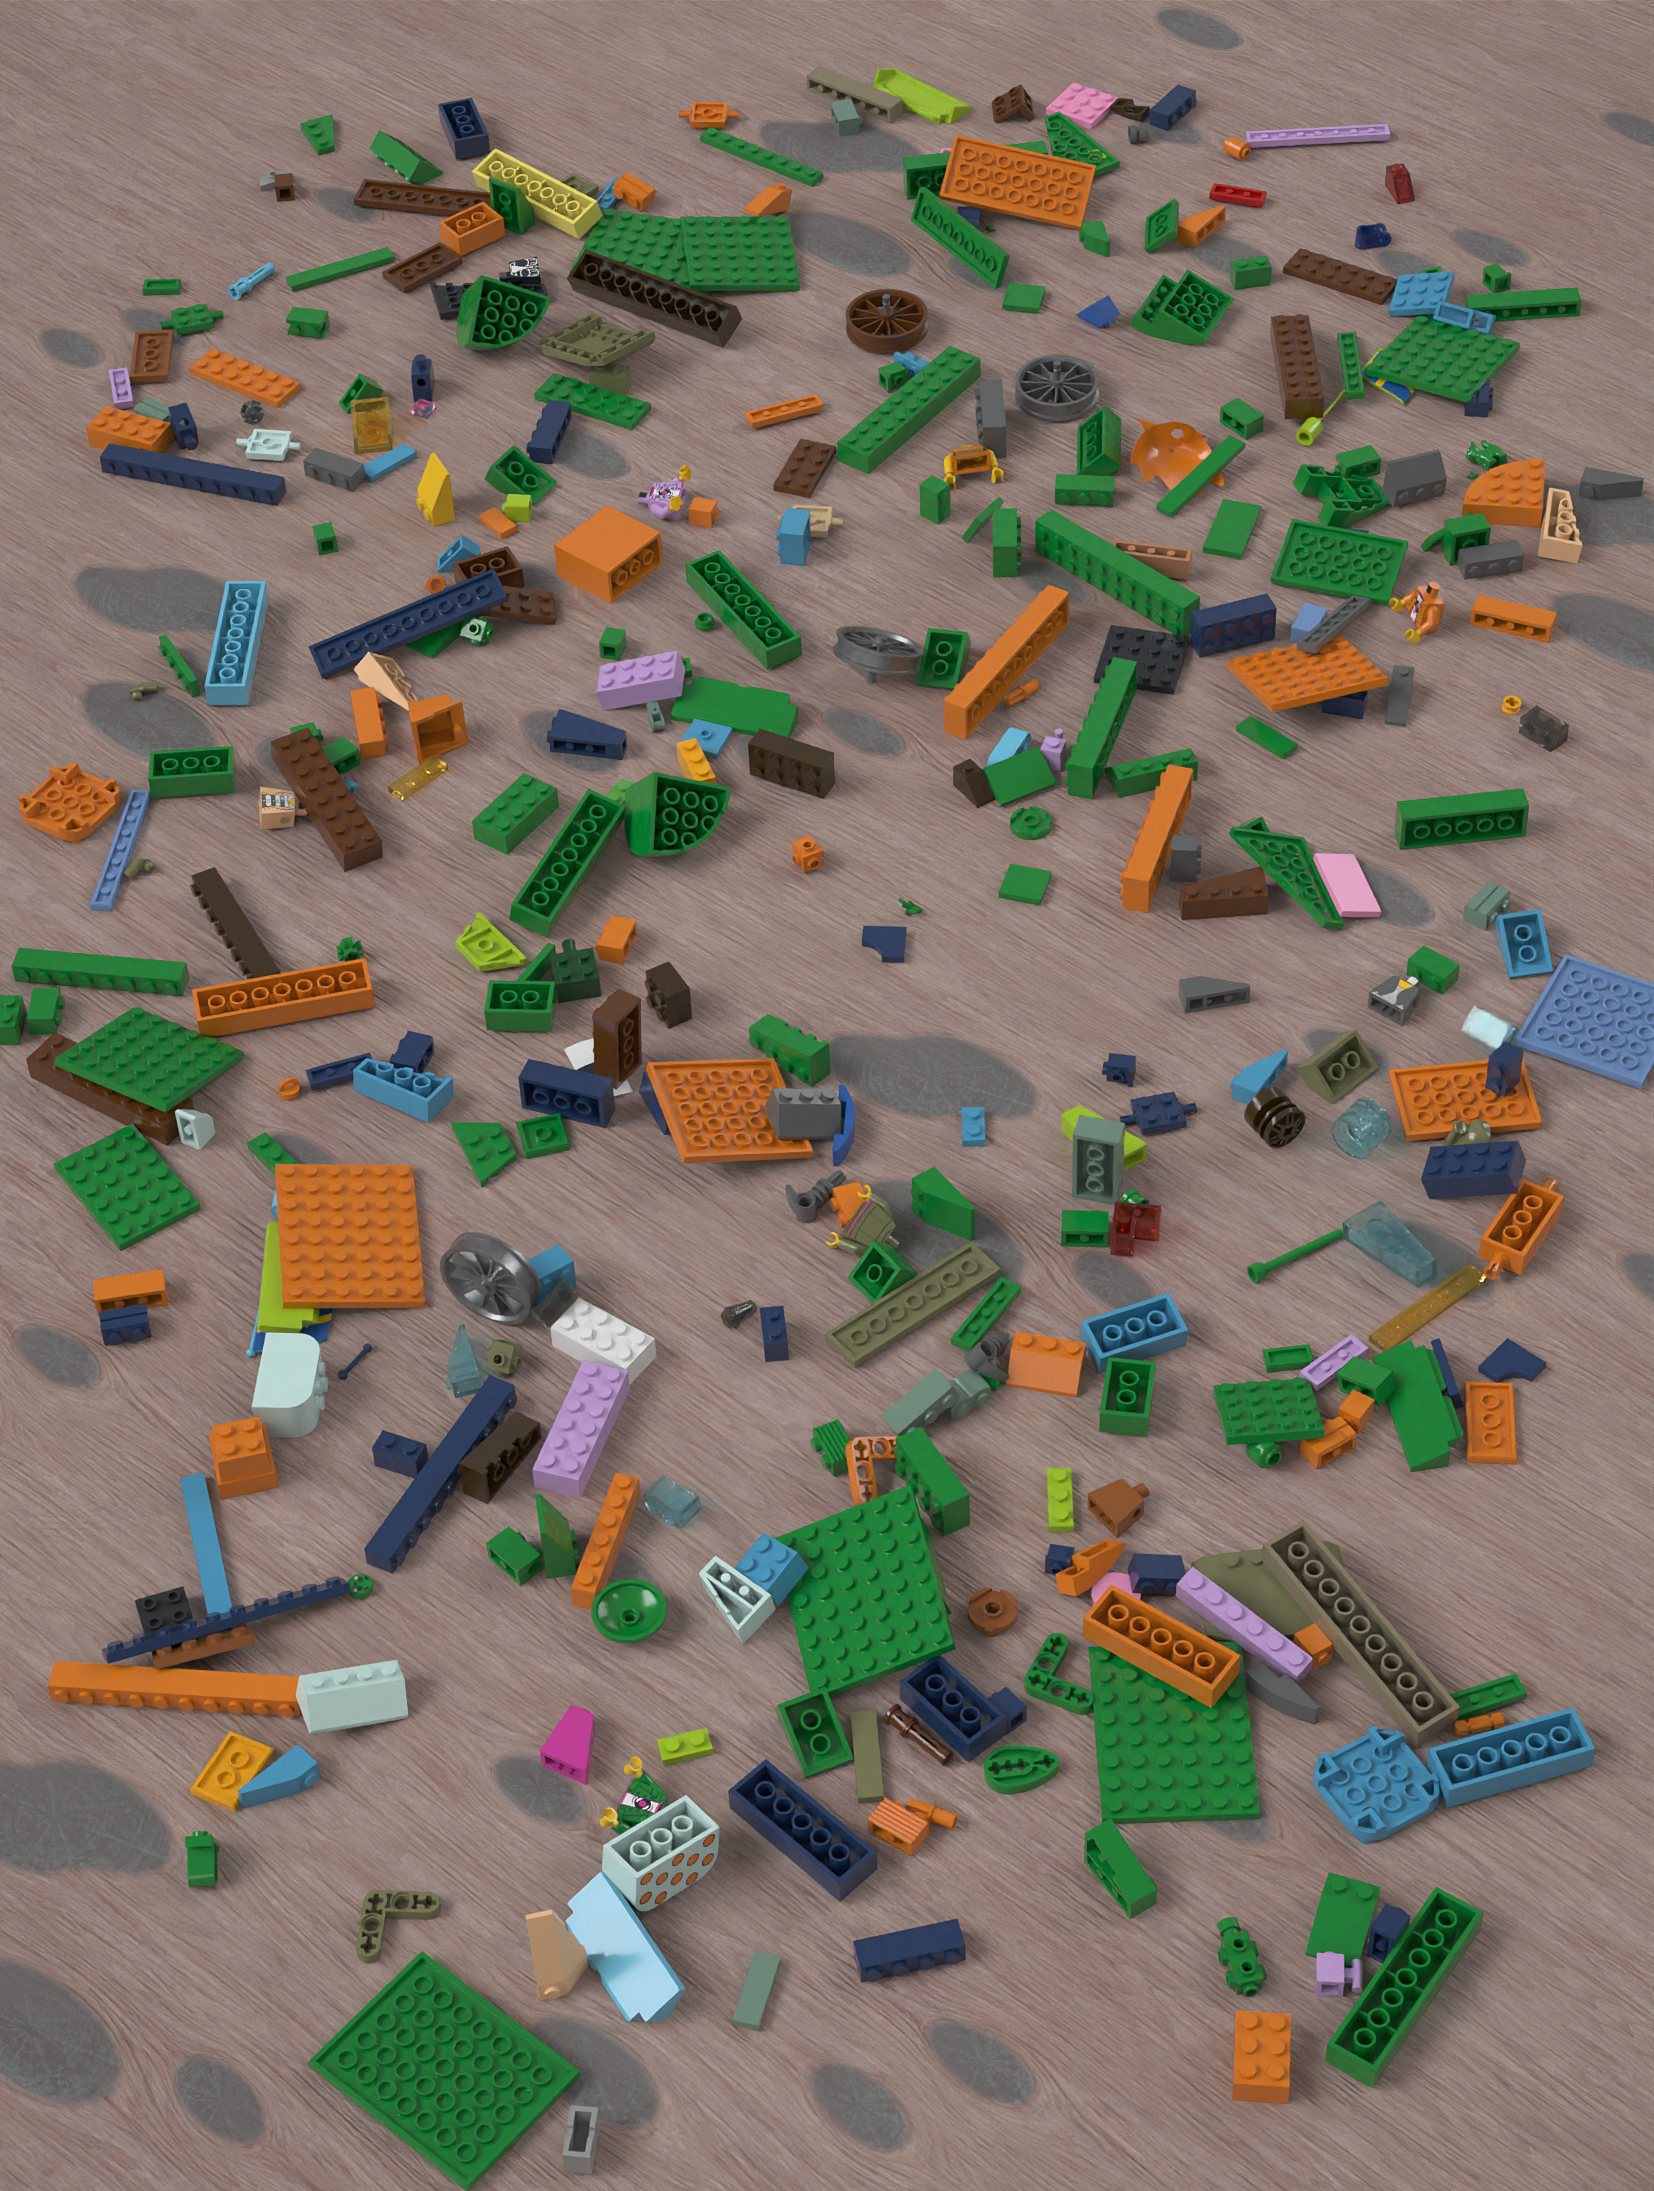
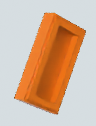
[479,507,517,539]

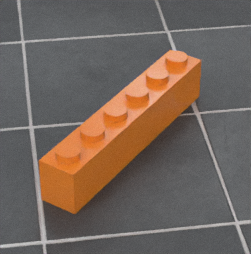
[570,1473,641,1610]

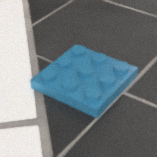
[1388,271,1455,316]

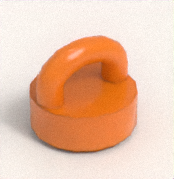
[426,575,446,594]
[278,1077,301,1100]

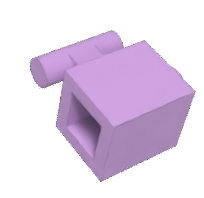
[1040,728,1066,772]
[1315,1952,1363,1997]

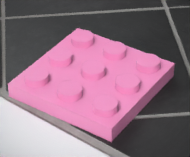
[1046,83,1118,129]

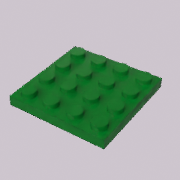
[1213,1377,1324,1445]

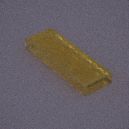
[388,755,448,801]

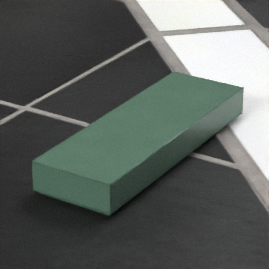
[732,1951,781,2031]

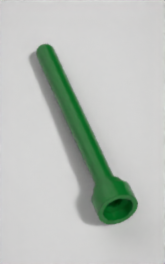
[1247,1229,1345,1283]

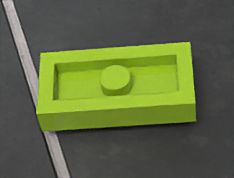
[657,1728,713,1766]

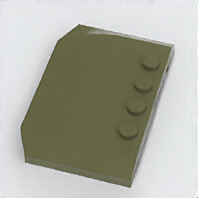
[539,314,656,367]
[1191,1541,1345,1642]

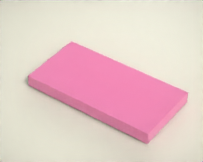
[1313,853,1382,917]

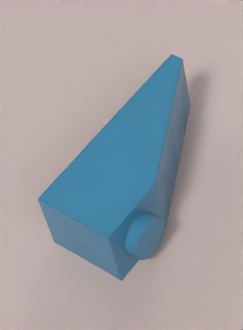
[1230,1049,1288,1105]
[238,1745,321,1808]

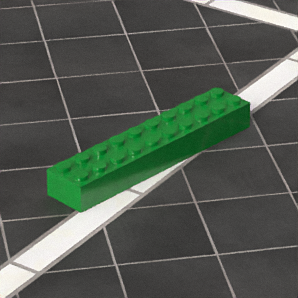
[837,346,981,474]
[1035,509,1200,636]

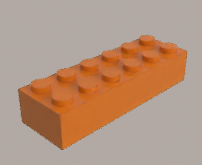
[1083,1584,1240,1708]

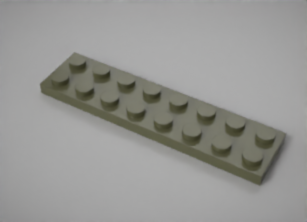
[825,1242,1001,1368]

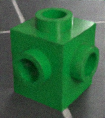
[460,615,495,646]

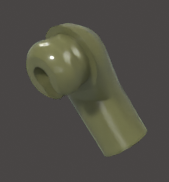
[130,681,158,700]
[123,859,155,880]

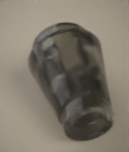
[721,1300,757,1328]

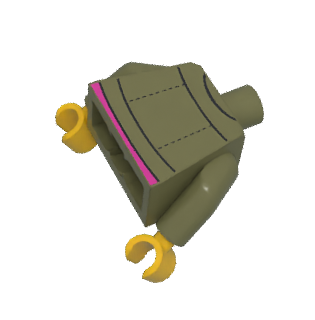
[826,1185,900,1254]

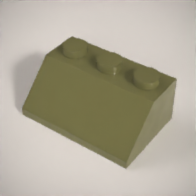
[1296,1029,1379,1103]

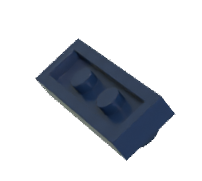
[305,1052,373,1091]
[1431,1338,1464,1409]

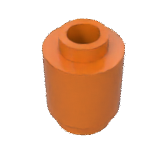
[1223,137,1251,161]

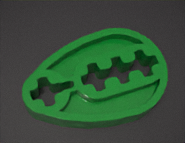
[984,1745,1059,1795]

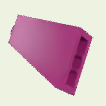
[540,1705,595,1785]

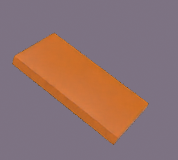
[1464,1382,1517,1465]

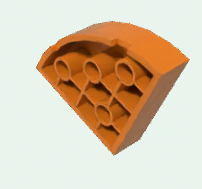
[1462,458,1545,528]

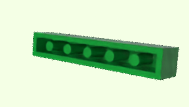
[1465,287,1582,322]

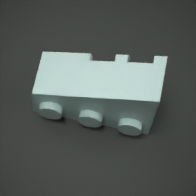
[699,1556,776,1645]

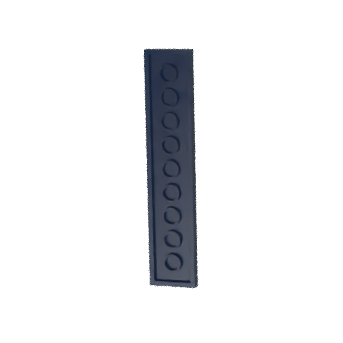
[308,569,509,679]

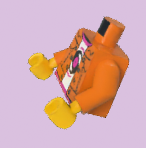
[1389,582,1444,644]

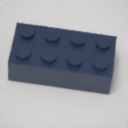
[438,97,490,160]
[1190,593,1277,658]
[518,1059,615,1128]
[1421,1141,1526,1199]
[899,1655,1007,1763]

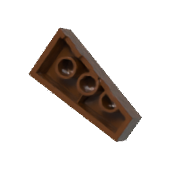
[1179,866,1269,920]

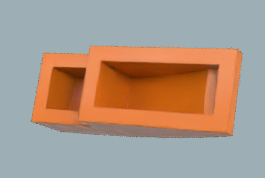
[1055,1539,1124,1597]

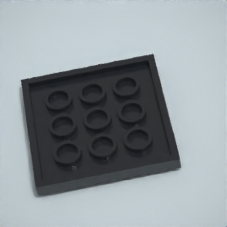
[1094,625,1190,695]

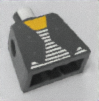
[1368,976,1420,1026]

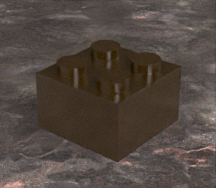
[644,961,692,1029]

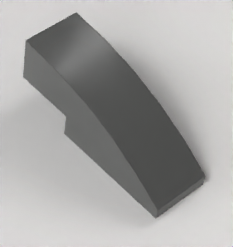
[1245,1662,1320,1725]

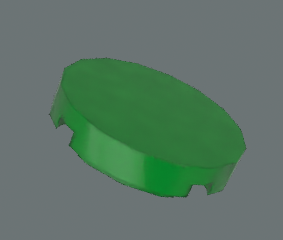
[1010,806,1052,840]

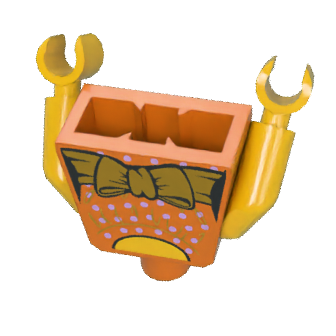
[944,444,1004,489]

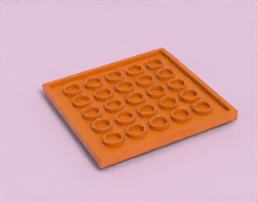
[1227,634,1389,713]
[646,1058,813,1164]

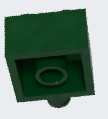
[549,939,601,1003]

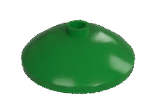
[591,1579,667,1643]

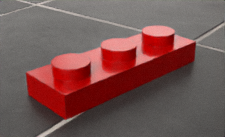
[1209,183,1267,208]

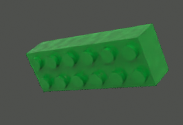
[1394,788,1529,850]

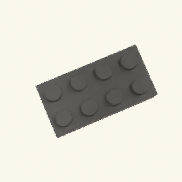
[975,379,1006,458]

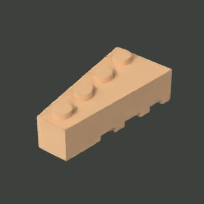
[1538,488,1582,564]

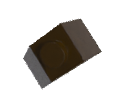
[953,759,995,808]

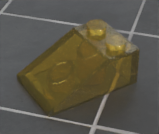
[351,397,393,454]

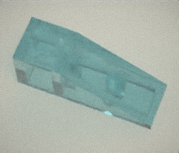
[445,1324,482,1398]

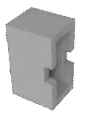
[562,2105,601,2174]

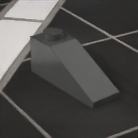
[1579,467,1644,500]
[1385,665,1414,727]
[1179,976,1250,1014]

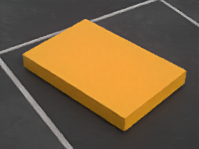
[190,1731,275,1812]

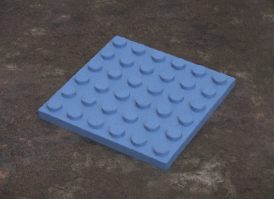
[1514,954,1654,1089]

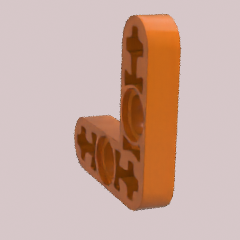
[845,1436,899,1506]

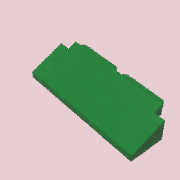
[671,677,798,738]
[1373,1340,1463,1472]

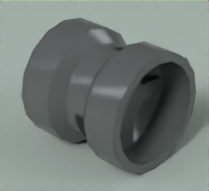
[1128,124,1149,144]

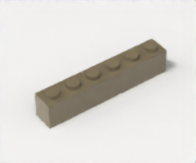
[806,66,903,124]

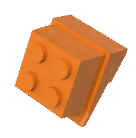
[408,694,469,764]
[208,1416,279,1500]

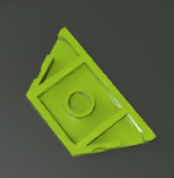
[455,912,527,972]

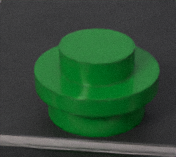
[695,612,715,631]

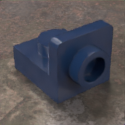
[1045,1544,1075,1576]

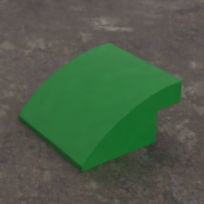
[1129,269,1234,344]

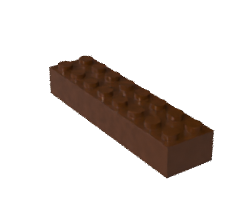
[1270,314,1324,420]
[270,727,383,872]
[26,1032,194,1146]

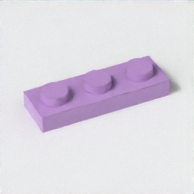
[108,367,134,409]
[1300,1334,1368,1391]

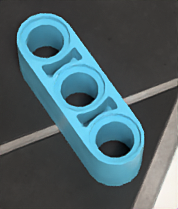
[987,727,1031,766]

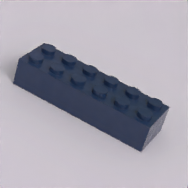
[728,1759,878,1902]

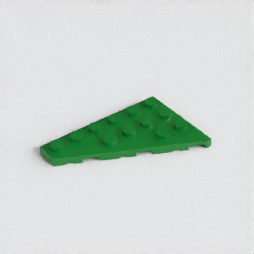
[1229,827,1345,930]

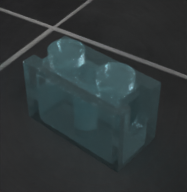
[1462,1006,1518,1051]

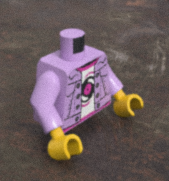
[639,465,692,521]

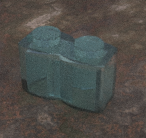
[644,1476,701,1528]

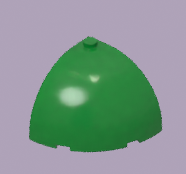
[456,275,551,351]
[624,772,731,857]

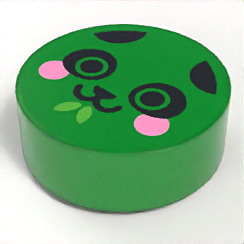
[348,1574,373,1599]

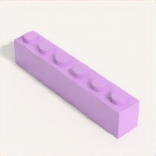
[1176,1566,1313,1685]

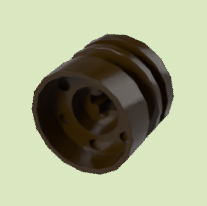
[1244,1087,1306,1148]

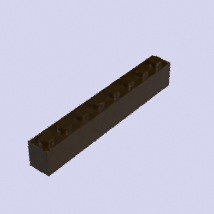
[190,867,281,980]

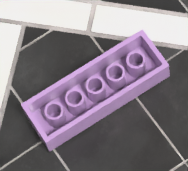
[532,1360,630,1498]

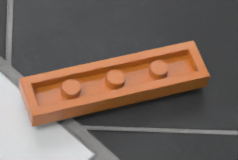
[745,394,824,429]

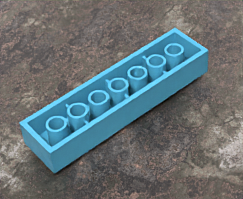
[204,581,269,705]

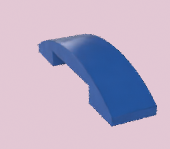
[833,1085,855,1167]

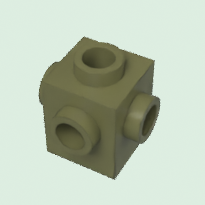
[486,1339,522,1377]

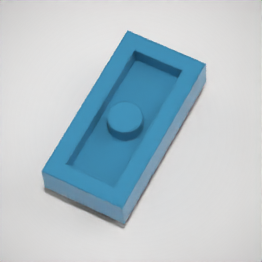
[961,1107,985,1147]

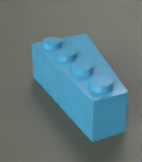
[353,1058,454,1122]

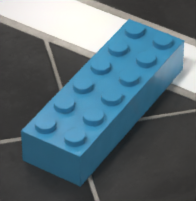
[1426,1707,1595,1808]

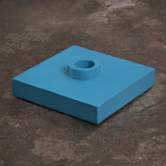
[680,719,733,759]

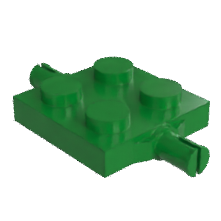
[160,304,224,335]

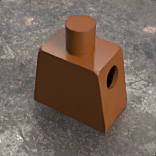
[1088,1479,1149,1538]

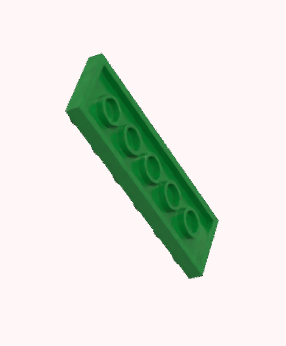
[534,373,651,430]

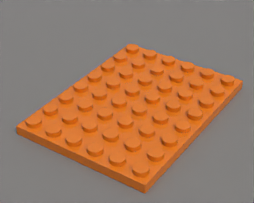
[275,1164,425,1308]

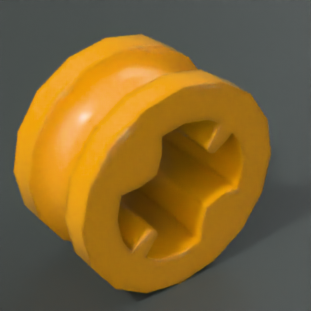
[1502,696,1522,715]

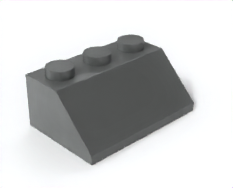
[1382,449,1447,507]
[765,1088,841,1140]

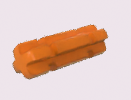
[1454,1712,1505,1736]

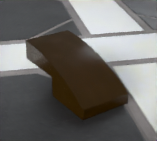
[1110,98,1150,121]

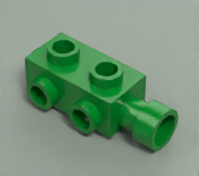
[1217,1917,1266,1997]

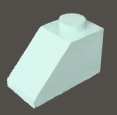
[175,1109,216,1150]

